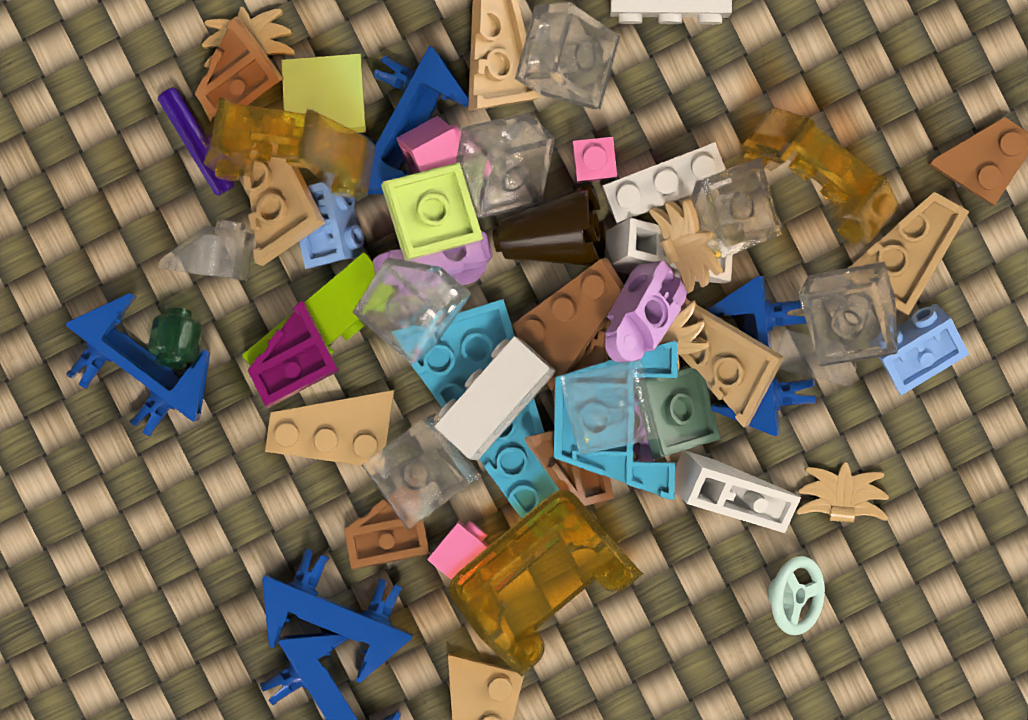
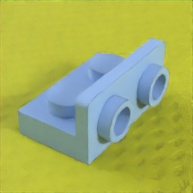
[299,179,364,269]
[869,304,969,395]

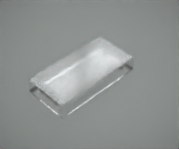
[777,329,861,387]

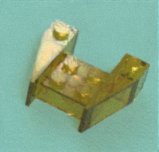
[203,97,376,198]
[740,107,899,246]

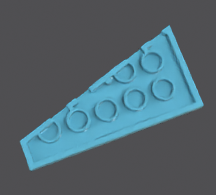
[389,299,574,539]

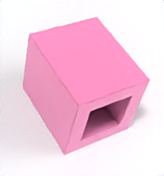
[396,116,466,174]
[572,137,617,184]
[427,520,489,585]

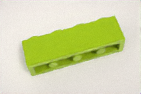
[242,252,397,366]

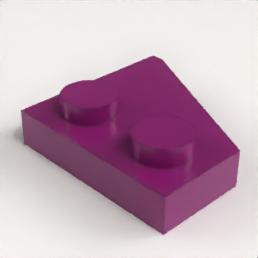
[247,301,339,408]

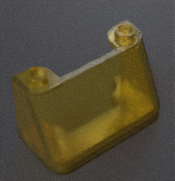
[449,490,643,677]

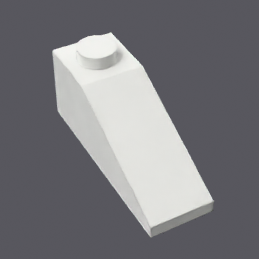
[605,218,733,284]
[675,450,801,533]

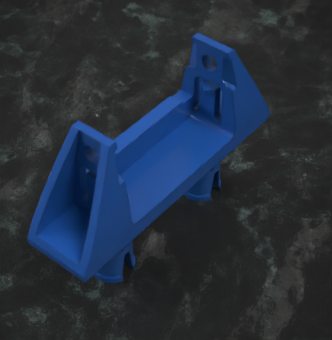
[336,46,474,195]
[707,276,817,436]
[65,293,211,437]
[262,548,413,683]
[260,632,401,720]

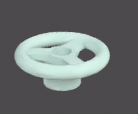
[768,556,825,635]

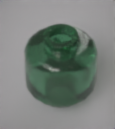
[148,307,203,369]

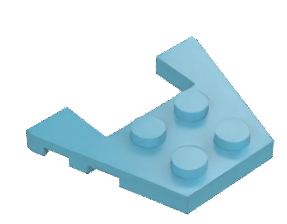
[554,341,678,500]

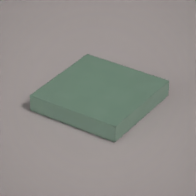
[635,365,721,459]

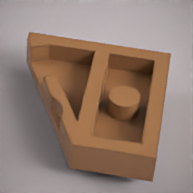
[195,16,284,127]
[928,117,1028,206]
[525,430,614,507]
[344,478,430,570]

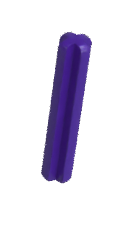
[158,87,234,196]

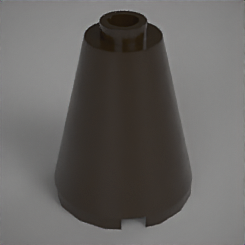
[493,186,606,266]

